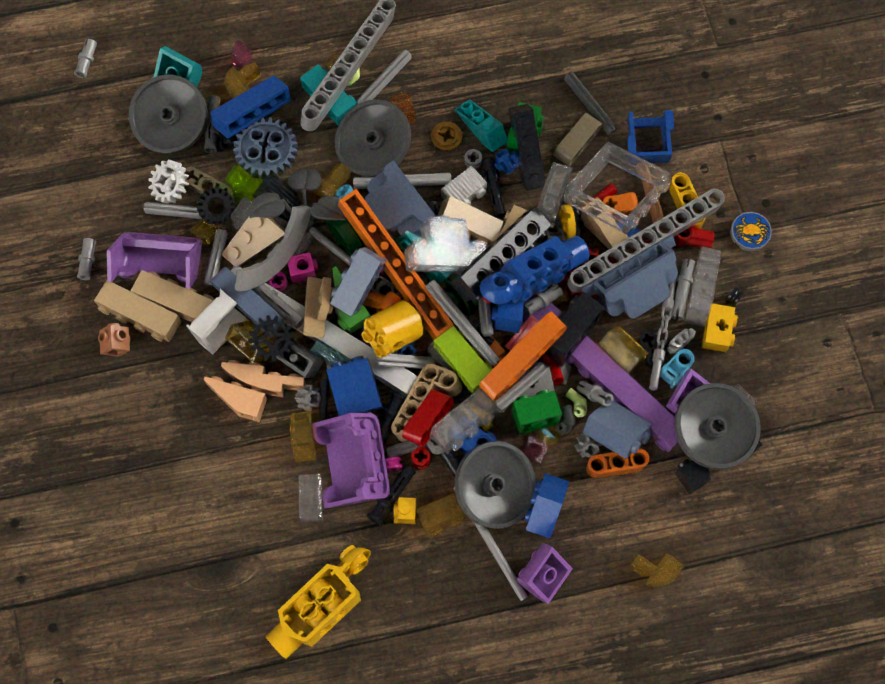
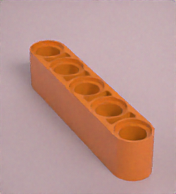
[479,311,567,402]

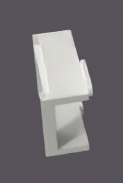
[186,289,249,355]

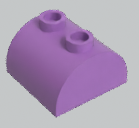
[666,369,710,417]
[517,543,573,604]

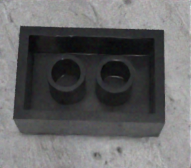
[544,292,604,367]

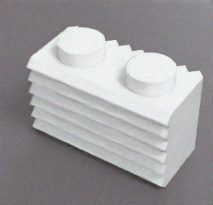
[441,166,487,205]

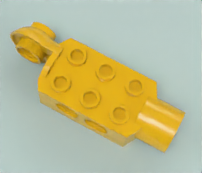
[265,545,371,659]

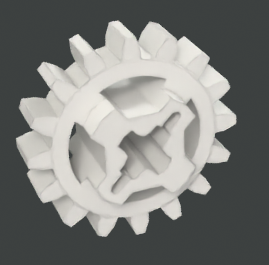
[148,160,189,204]

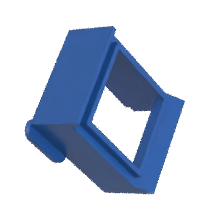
[626,110,674,164]

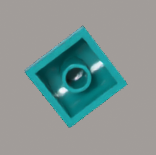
[153,46,202,87]

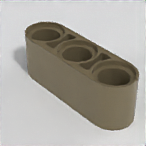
[553,113,603,167]

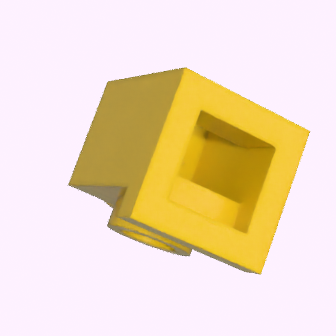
[394,497,416,524]

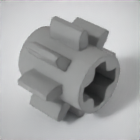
[294,384,321,411]
[574,433,602,458]

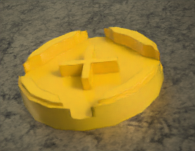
[558,204,576,240]

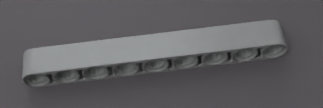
[301,0,396,131]
[567,189,725,293]

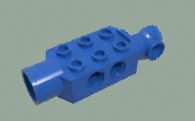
[480,236,590,304]

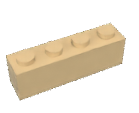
[131,270,215,322]
[94,280,182,342]

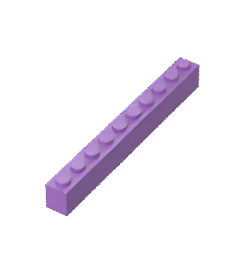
[523,291,678,453]

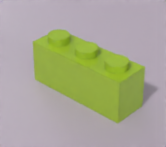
[434,326,493,394]

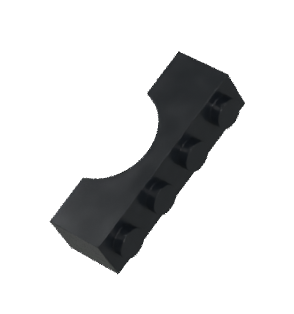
[508,103,546,191]
[675,441,762,495]

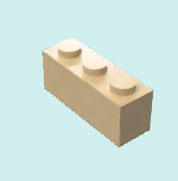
[437,196,503,248]

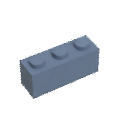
[330,247,386,316]

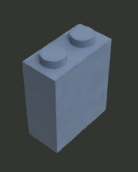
[583,400,652,459]

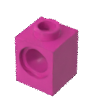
[287,252,319,283]

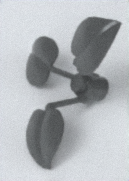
[249,169,347,229]

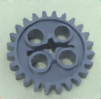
[233,117,298,179]

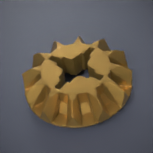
[431,122,462,152]

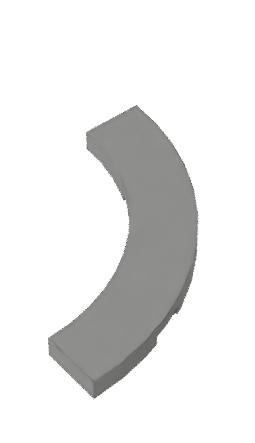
[235,206,311,292]

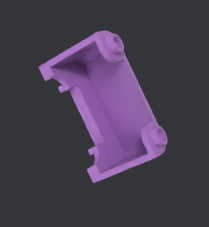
[312,413,390,508]

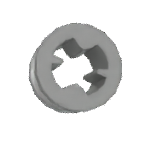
[464,149,482,169]

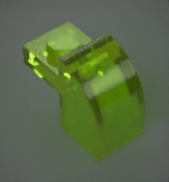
[224,164,263,204]

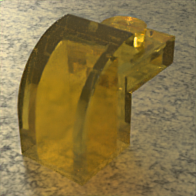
[225,62,261,100]
[290,411,316,462]
[631,553,685,588]

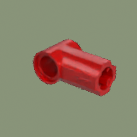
[674,222,715,250]

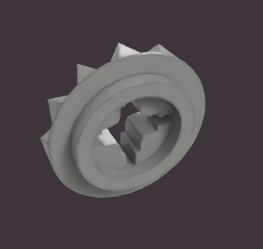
[667,328,696,354]

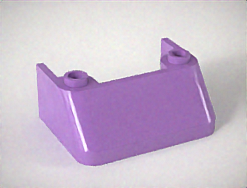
[107,232,202,289]

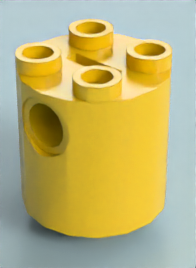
[362,300,423,358]

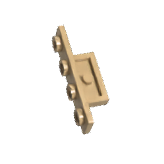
[303,277,334,338]

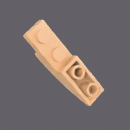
[221,360,306,397]

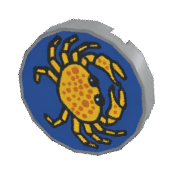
[730,212,772,252]

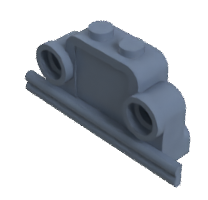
[365,160,447,241]
[581,235,678,318]

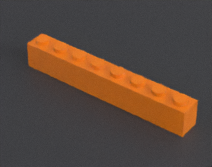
[338,189,454,340]

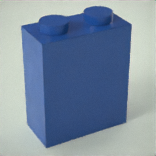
[326,356,383,416]

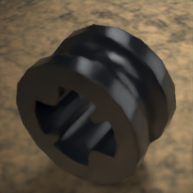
[726,287,745,307]

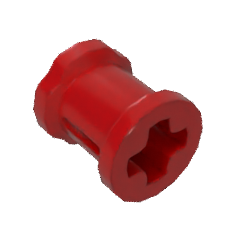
[411,447,431,470]

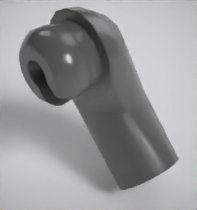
[557,405,576,436]

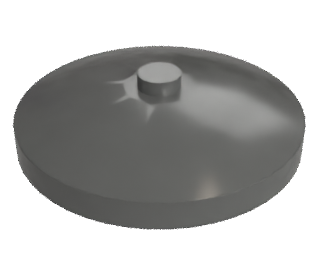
[129,75,208,154]
[335,99,411,177]
[674,383,761,469]
[455,441,536,528]

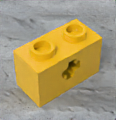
[701,303,738,352]

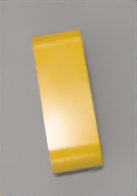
[669,172,706,229]

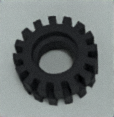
[197,187,235,225]

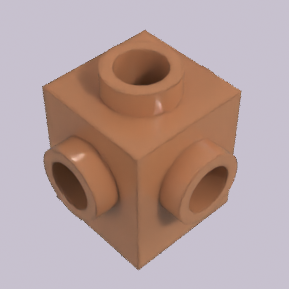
[98,323,130,357]

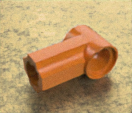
[363,291,402,312]

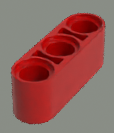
[402,389,454,447]

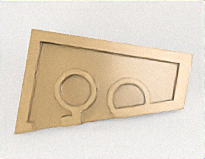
[221,217,285,267]

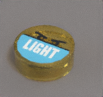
[538,428,560,445]

